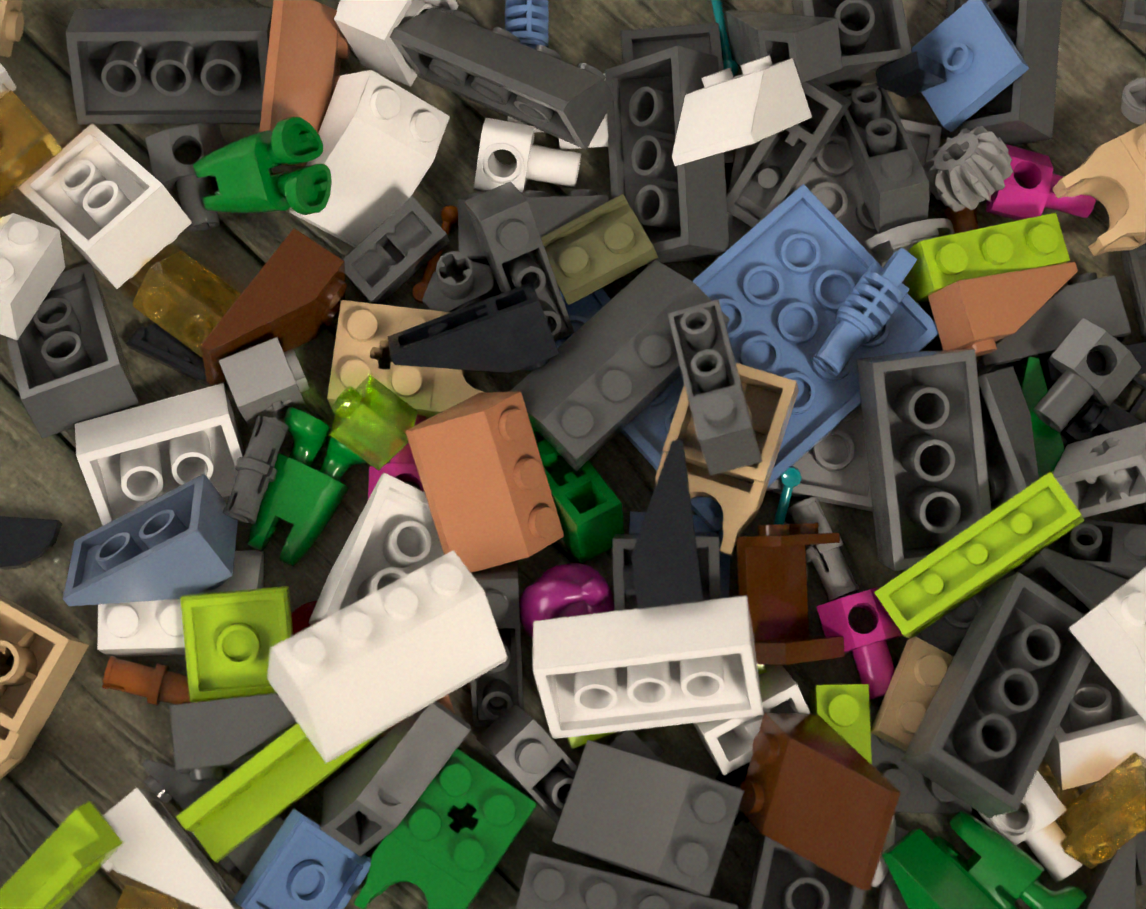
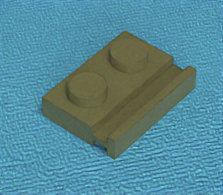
[541,194,658,306]

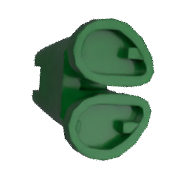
[193,117,332,215]
[247,407,376,567]
[932,810,1088,909]

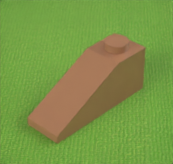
[928,262,1078,357]

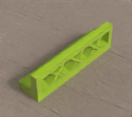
[874,471,1084,639]
[176,723,388,863]
[0,801,123,909]

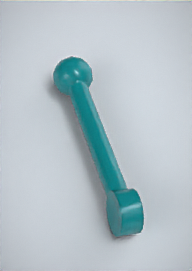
[710,0,739,77]
[773,466,801,525]

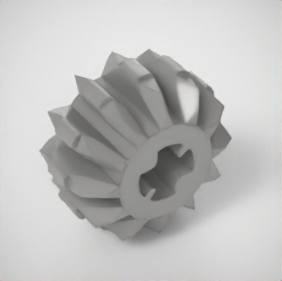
[924,126,1014,212]

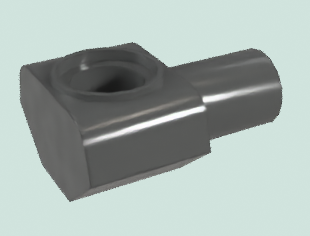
[146,123,224,232]
[422,251,495,313]
[1033,318,1142,432]

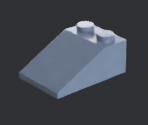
[63,474,238,606]

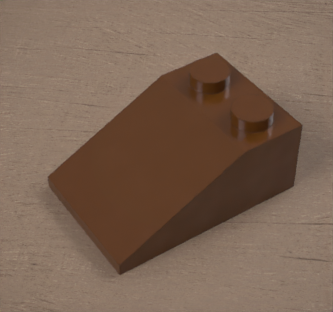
[201,228,347,386]
[738,713,901,890]

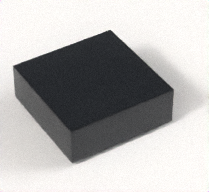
[875,51,947,99]

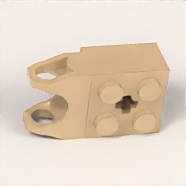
[1052,123,1146,256]
[327,300,485,420]
[655,363,799,556]
[0,596,89,781]

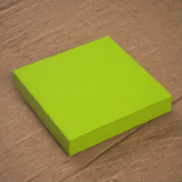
[180,586,293,703]

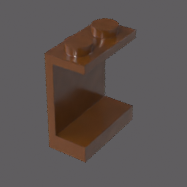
[737,523,845,665]

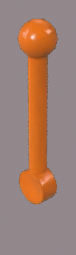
[412,205,458,303]

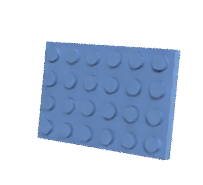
[621,184,939,532]

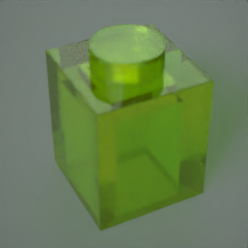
[330,375,418,471]

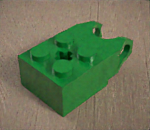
[353,749,537,909]

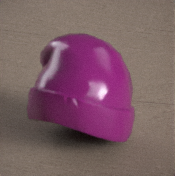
[519,563,614,639]

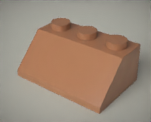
[259,0,351,167]
[405,391,564,573]

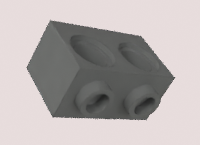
[342,196,450,304]

